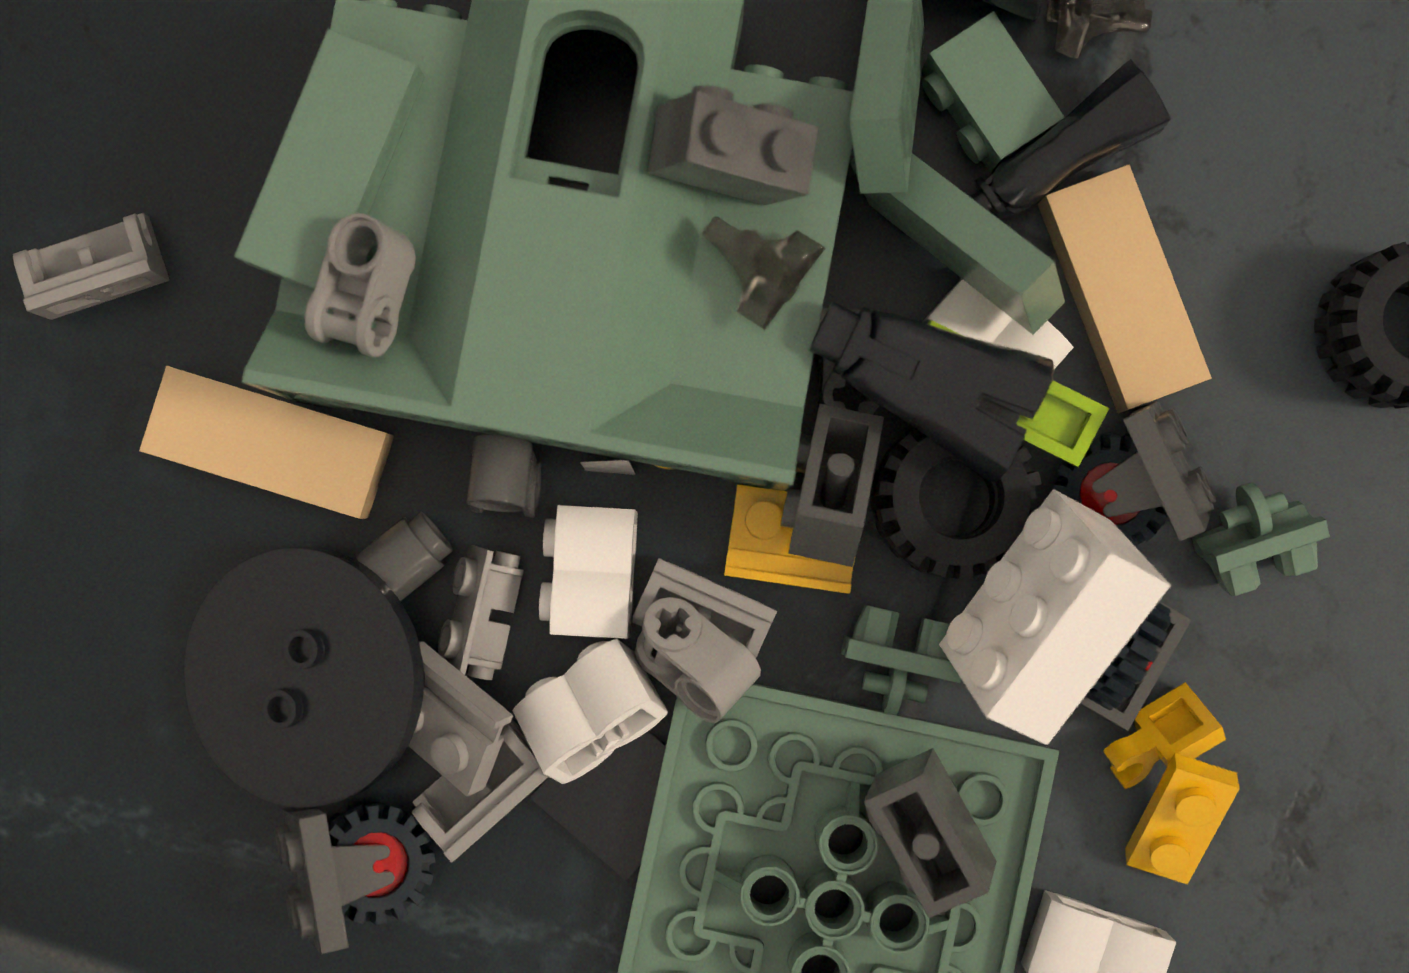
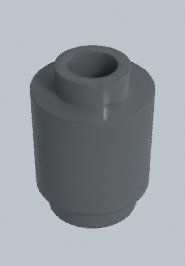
[356,511,453,601]

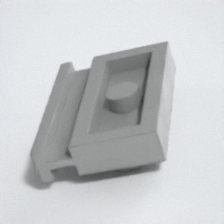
[408,641,513,797]

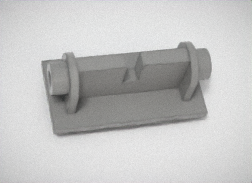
[438,544,524,680]

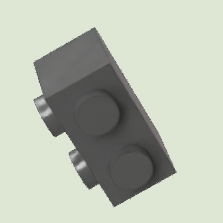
[648,85,818,205]
[780,404,884,567]
[864,748,996,918]

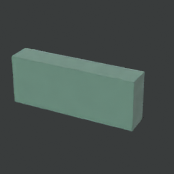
[850,0,925,194]
[234,29,425,291]
[850,153,1065,335]

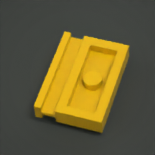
[724,484,855,594]

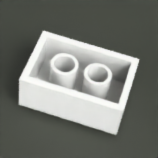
[939,489,1171,745]

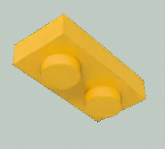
[1125,753,1240,885]

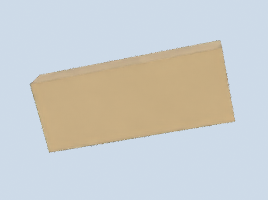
[1038,164,1212,413]
[139,366,394,520]

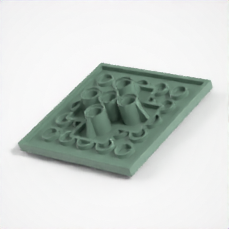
[617,683,1059,973]

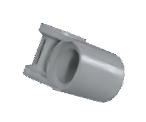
[305,214,416,357]
[635,597,761,723]

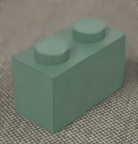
[921,11,1065,173]

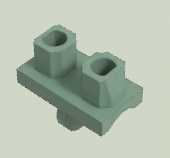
[1192,482,1330,596]
[840,605,961,715]

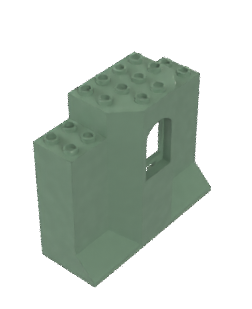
[242,0,854,491]

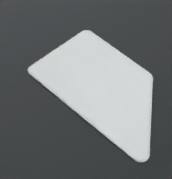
[580,460,635,475]

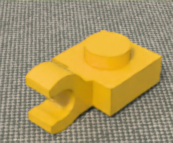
[1103,682,1226,789]

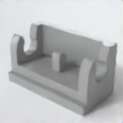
[13,213,170,320]
[631,558,777,658]
[412,719,549,863]

